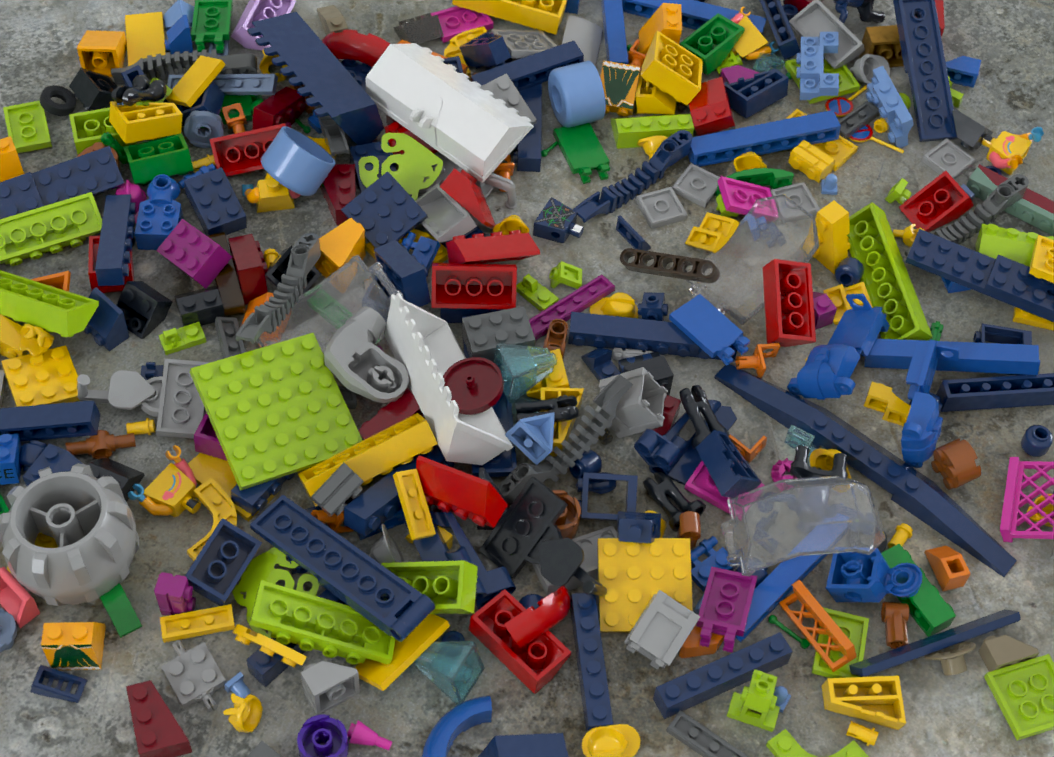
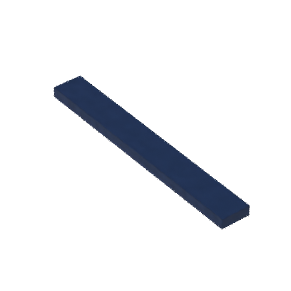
[849,609,1021,677]

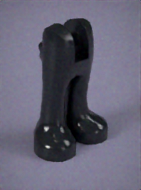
[111,75,167,106]
[679,385,730,450]
[515,395,579,422]
[643,471,706,531]

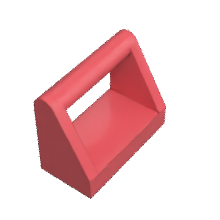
[0,567,40,628]

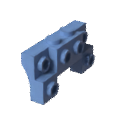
[796,32,839,100]
[865,66,914,148]

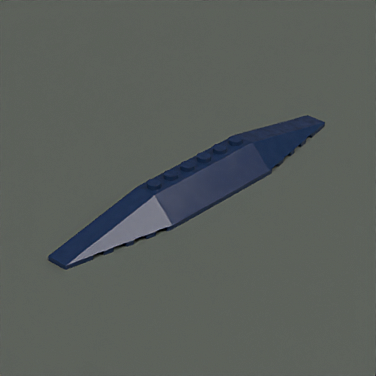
[714,364,1017,577]

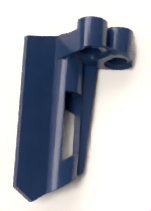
[634,400,737,485]
[403,511,516,610]

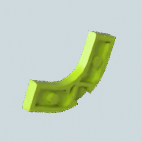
[766,729,869,757]

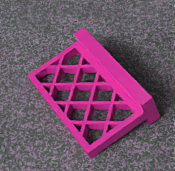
[1000,457,1054,542]

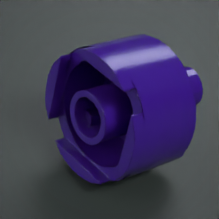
[297,714,349,757]

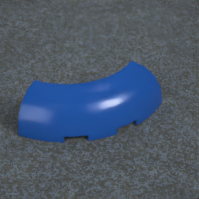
[422,695,492,757]

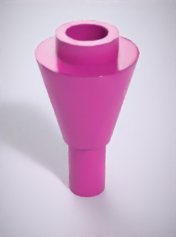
[347,720,393,751]

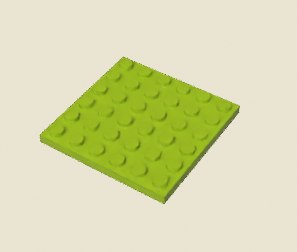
[190,333,363,491]

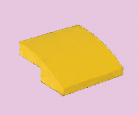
[685,212,740,253]
[823,281,873,325]

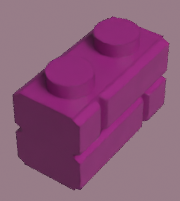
[154,572,196,616]

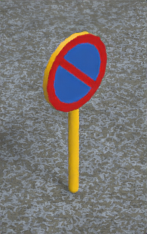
[825,84,867,117]
[849,124,904,153]

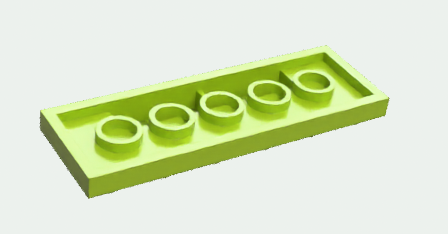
[0,192,102,266]
[249,580,395,665]

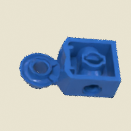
[135,174,184,250]
[826,548,922,603]

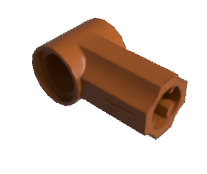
[677,511,701,550]
[881,602,909,649]

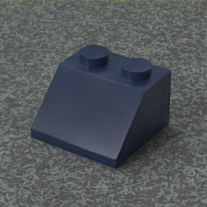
[84,287,129,351]
[23,443,83,486]

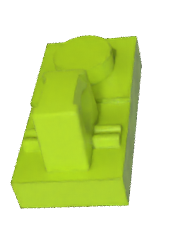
[516,274,559,312]
[158,322,207,355]

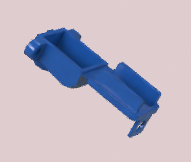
[787,294,883,400]
[901,340,959,468]

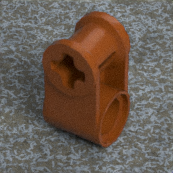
[542,319,568,359]

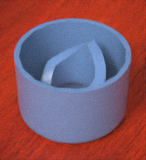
[548,61,606,128]
[261,126,336,196]

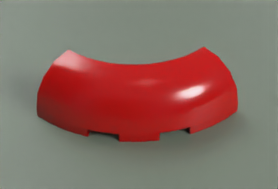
[321,29,390,67]
[504,585,571,649]

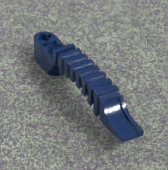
[573,130,693,223]

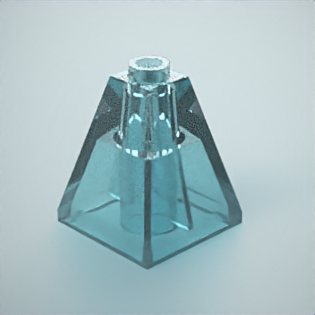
[494,343,557,403]
[414,641,485,705]

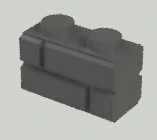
[310,463,364,517]

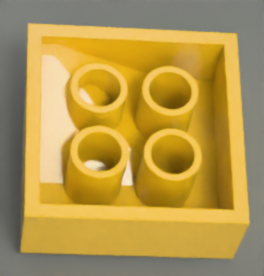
[641,31,703,105]

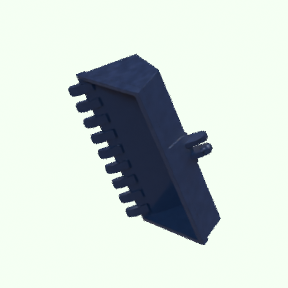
[247,12,384,145]

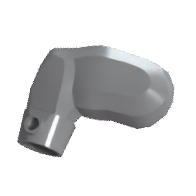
[324,306,409,403]

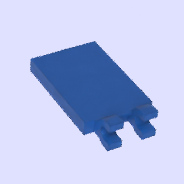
[669,294,750,366]

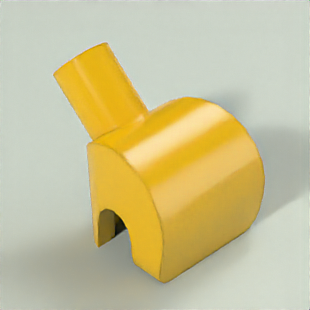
[893,224,924,247]

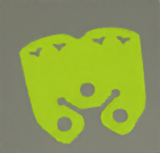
[358,133,443,201]
[232,547,320,638]

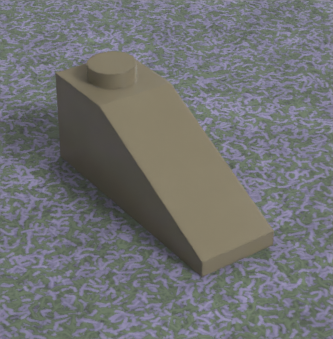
[317,5,348,35]

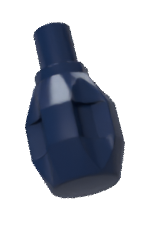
[576,472,616,494]

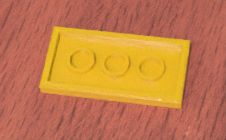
[125,12,166,66]
[786,109,858,172]
[188,453,280,522]
[355,614,450,691]

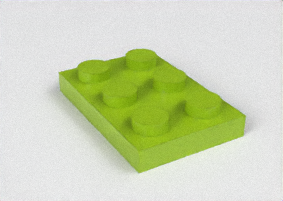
[3,101,52,154]
[811,607,869,678]

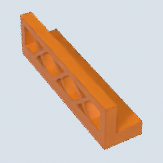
[779,580,857,672]

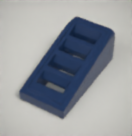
[30,664,87,703]

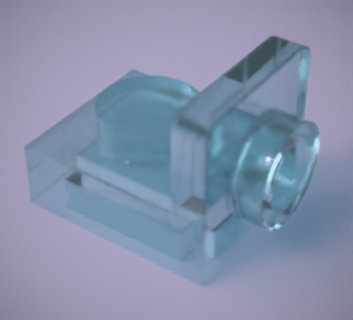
[753,53,786,73]
[784,425,816,458]

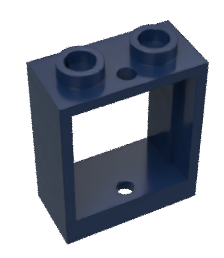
[973,323,1032,375]
[577,472,638,521]

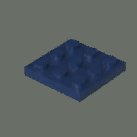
[341,171,428,248]

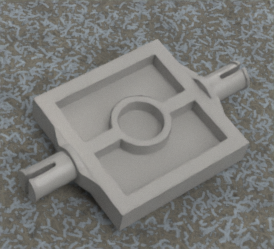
[161,640,227,712]

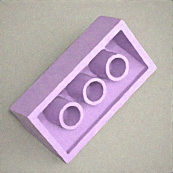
[231,0,296,51]

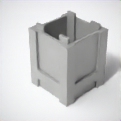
[595,367,668,438]
[624,590,700,670]

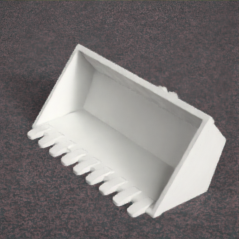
[366,43,533,183]
[384,293,513,465]

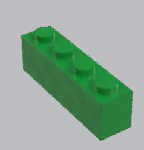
[882,543,956,637]

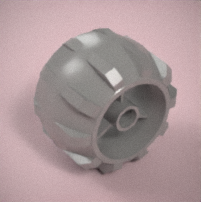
[0,463,140,606]

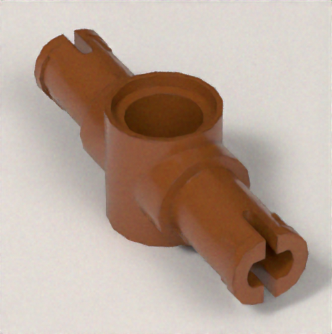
[66,430,136,459]

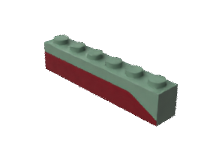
[966,164,1054,236]

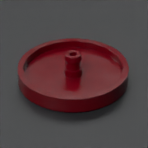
[443,357,504,415]

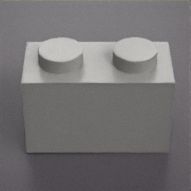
[300,661,360,715]

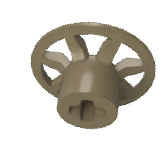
[924,641,976,675]

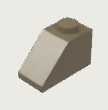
[978,635,1039,672]

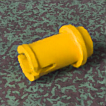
[874,117,888,133]
[192,154,216,173]
[263,249,279,268]
[126,418,156,436]
[887,523,913,549]
[846,721,879,746]

